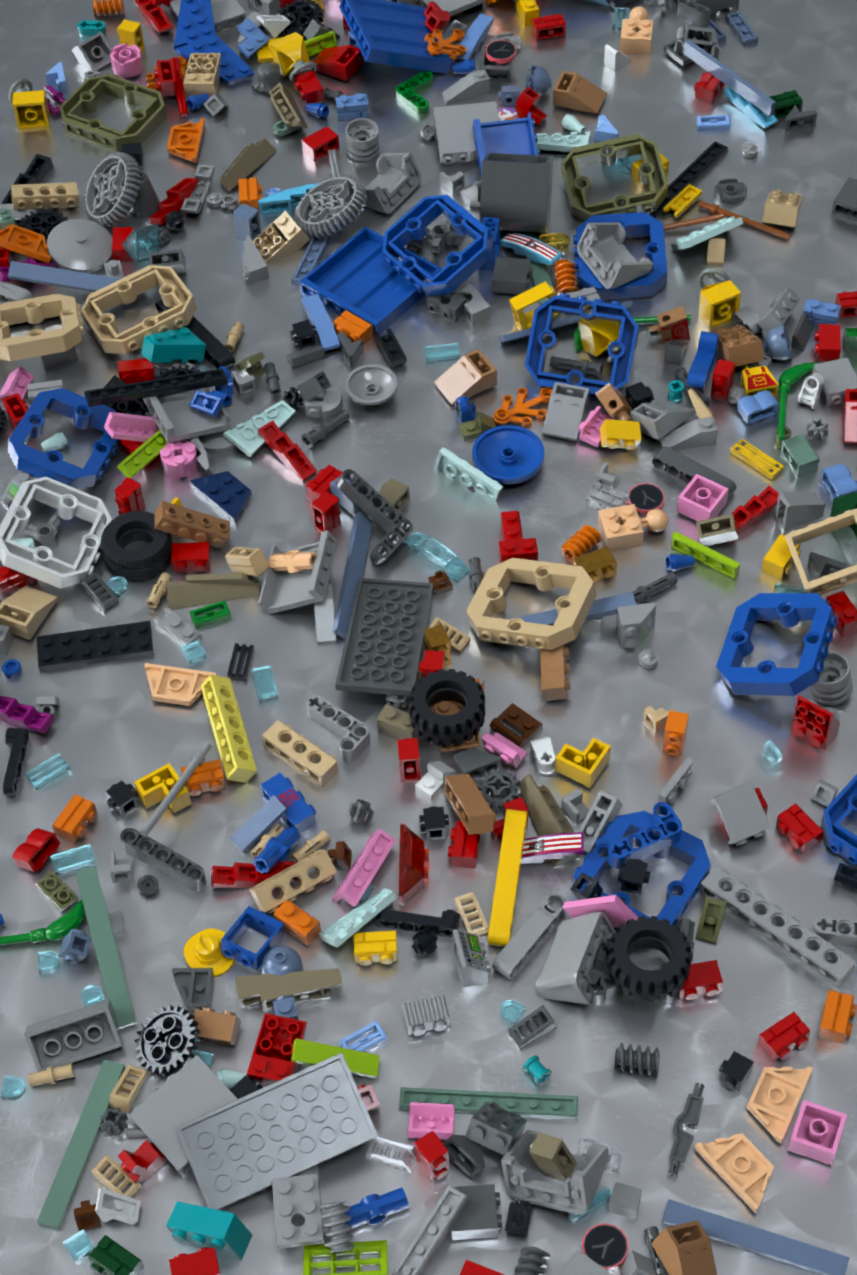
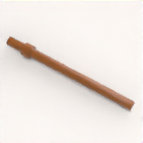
[698,201,790,241]
[627,213,724,239]

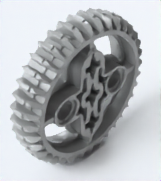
[84,151,141,228]
[294,175,367,238]

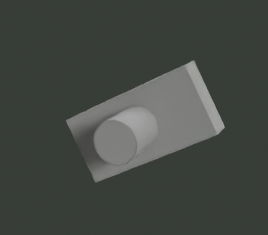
[104,260,125,279]

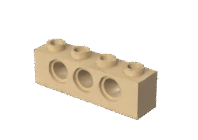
[11,182,79,210]
[262,720,338,788]
[249,849,337,914]

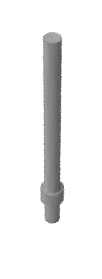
[140,742,212,837]

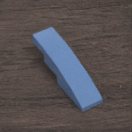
[456,13,495,61]
[302,294,341,351]

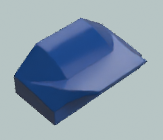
[189,390,228,418]

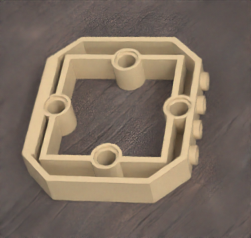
[81,265,197,355]
[0,294,85,361]
[466,558,597,650]

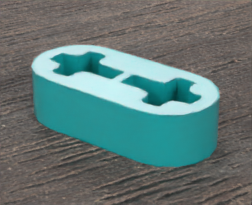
[77,20,106,35]

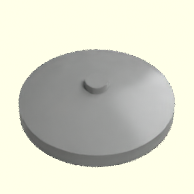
[47,219,113,274]
[187,398,252,454]

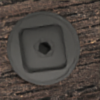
[137,875,159,896]

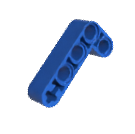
[686,331,719,389]
[608,802,682,869]

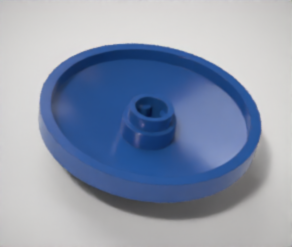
[472,425,544,484]

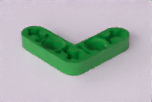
[396,71,433,115]

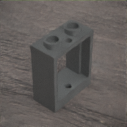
[480,46,513,82]

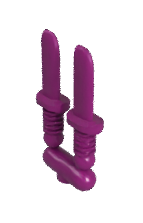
[44,85,66,116]

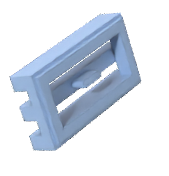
[697,115,730,131]
[339,1021,388,1052]

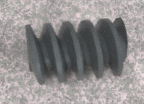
[614,1043,660,1076]
[513,1247,551,1275]

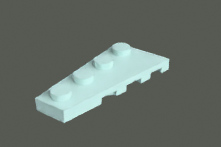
[536,132,590,153]
[433,447,503,501]
[318,888,397,948]

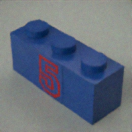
[260,773,316,834]

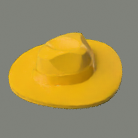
[184,928,235,977]

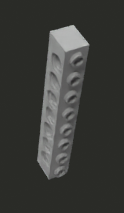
[700,867,856,989]

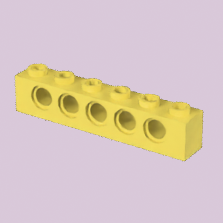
[201,674,257,783]

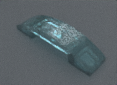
[403,532,469,583]

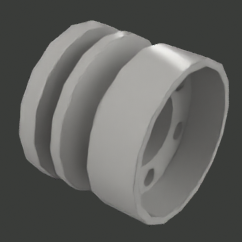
[346,118,379,162]
[811,653,853,705]

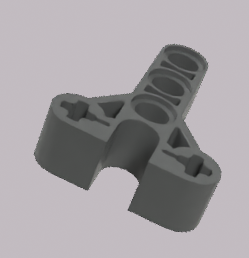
[587,942,675,1006]

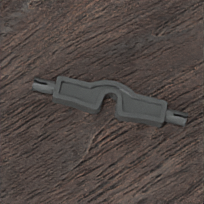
[668,1083,705,1177]

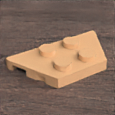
[144,663,217,706]
[747,1067,813,1144]
[694,1133,774,1213]

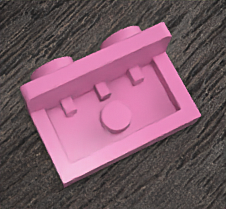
[579,406,615,448]
[482,732,527,768]
[408,1102,454,1140]

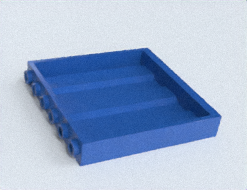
[339,0,454,74]
[300,226,442,335]

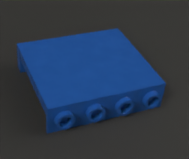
[472,113,540,176]

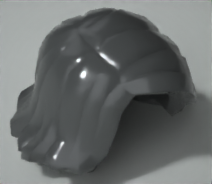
[250,62,284,94]

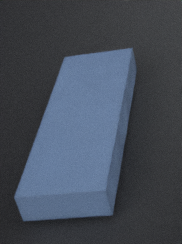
[725,11,758,46]
[230,795,289,853]

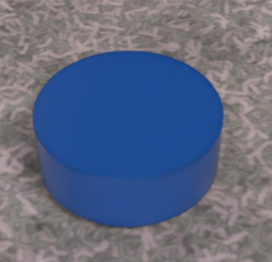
[2,660,22,679]

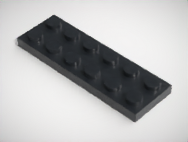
[37,621,154,671]

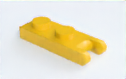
[663,184,702,218]

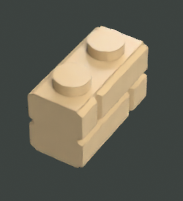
[225,547,269,577]

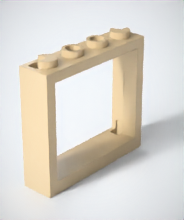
[784,508,857,595]

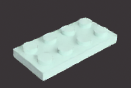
[671,216,743,251]

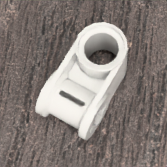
[797,373,824,409]
[530,737,556,776]

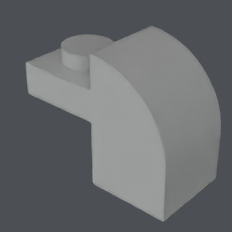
[305,391,343,423]

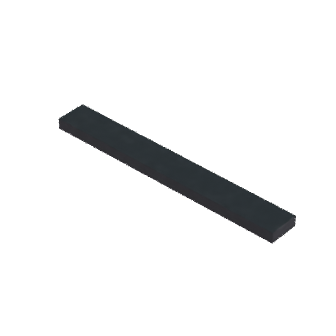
[648,141,728,220]
[84,368,228,407]

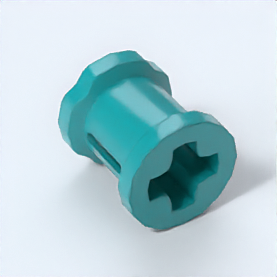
[667,380,684,403]
[523,1055,552,1085]

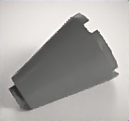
[130,172,160,218]

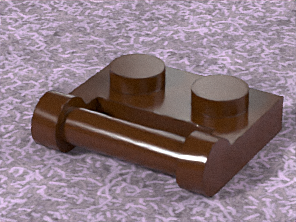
[489,703,543,748]

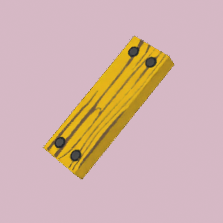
[730,439,784,480]

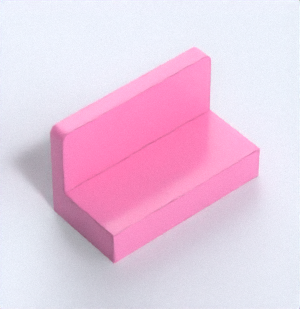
[0,366,34,400]

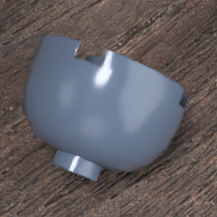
[525,65,552,96]
[763,325,793,361]
[260,946,304,976]

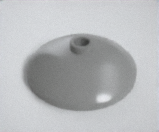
[345,364,398,405]

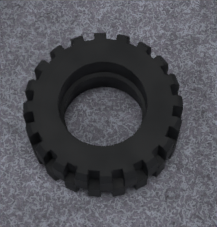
[409,669,485,747]
[607,916,691,1003]

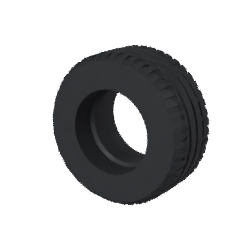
[101,511,173,581]

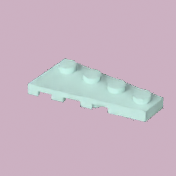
[223,400,296,458]

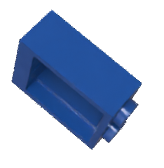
[479,217,500,271]
[221,906,284,971]

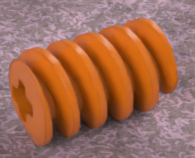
[93,0,125,17]
[554,259,578,296]
[561,525,602,564]

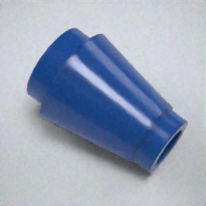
[453,59,476,74]
[186,93,210,111]
[305,103,329,119]
[665,553,695,572]

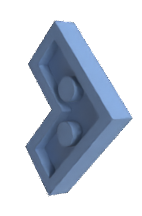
[237,18,270,59]

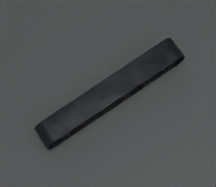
[155,299,236,369]

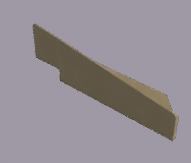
[269,82,308,128]
[219,137,276,191]
[167,573,260,610]
[520,774,580,867]
[235,968,343,1011]

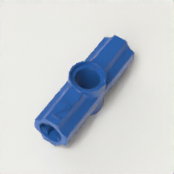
[215,366,233,407]
[253,826,301,874]
[344,1187,409,1229]

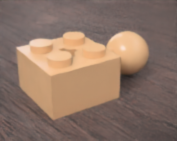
[620,6,653,55]
[598,504,669,552]

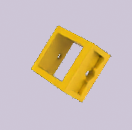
[509,281,559,330]

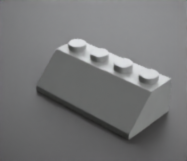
[24,999,122,1072]

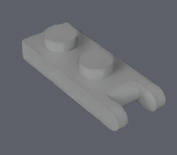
[153,607,202,649]
[658,757,693,804]

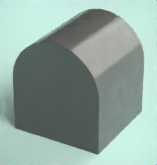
[480,153,554,234]

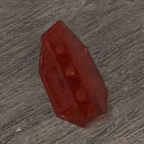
[399,824,429,906]

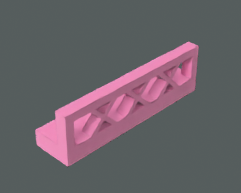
[104,412,159,442]
[332,829,396,907]

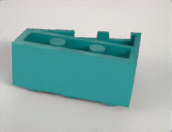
[141,327,206,363]
[166,1201,252,1260]

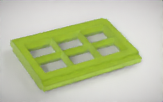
[303,1240,388,1275]

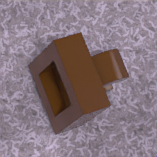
[428,570,453,596]
[328,841,352,870]
[74,1200,101,1231]

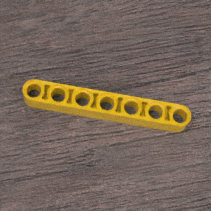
[488,809,528,947]

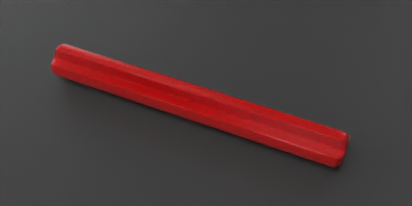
[170,57,188,117]

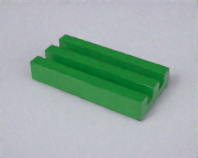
[189,600,231,629]

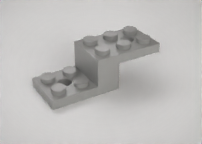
[272,1165,324,1249]

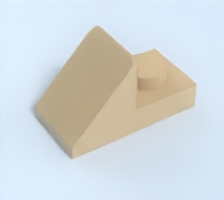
[707,237,726,265]

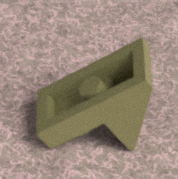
[236,352,265,379]
[459,411,497,441]
[696,896,727,943]

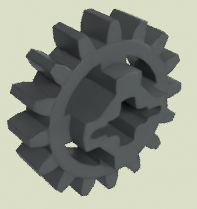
[477,768,521,811]

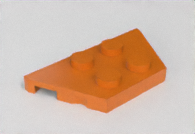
[167,118,205,163]
[0,224,51,263]

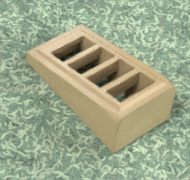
[688,389,715,419]
[428,617,470,653]
[454,892,489,937]
[109,1064,148,1113]
[92,1155,142,1198]

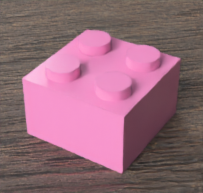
[677,474,729,521]
[788,1100,847,1166]

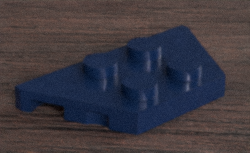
[189,471,252,523]

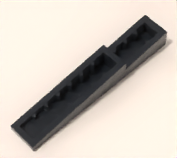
[1,154,53,204]

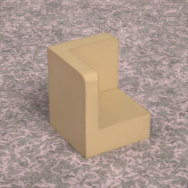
[643,705,674,733]

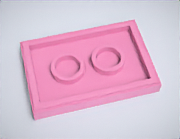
[563,895,638,928]

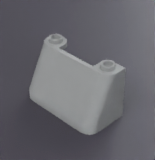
[350,152,421,214]
[577,222,654,289]
[536,912,616,1004]
[501,1130,609,1215]

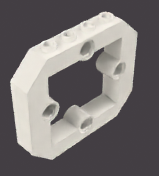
[0,477,112,588]

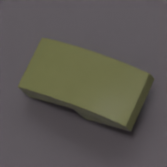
[36,871,78,911]

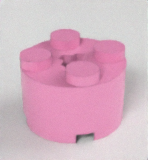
[110,44,143,80]
[160,440,198,480]

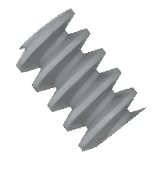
[320,1201,354,1253]

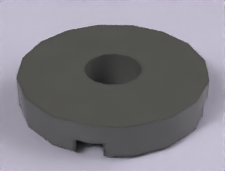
[714,178,747,204]

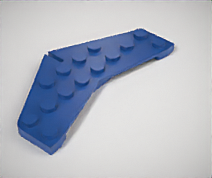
[174,0,254,85]

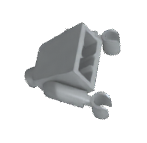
[674,23,721,58]

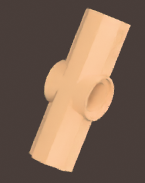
[268,550,317,573]

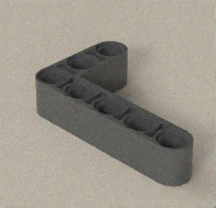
[677,0,739,27]
[337,469,413,565]

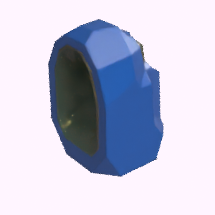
[455,396,476,423]

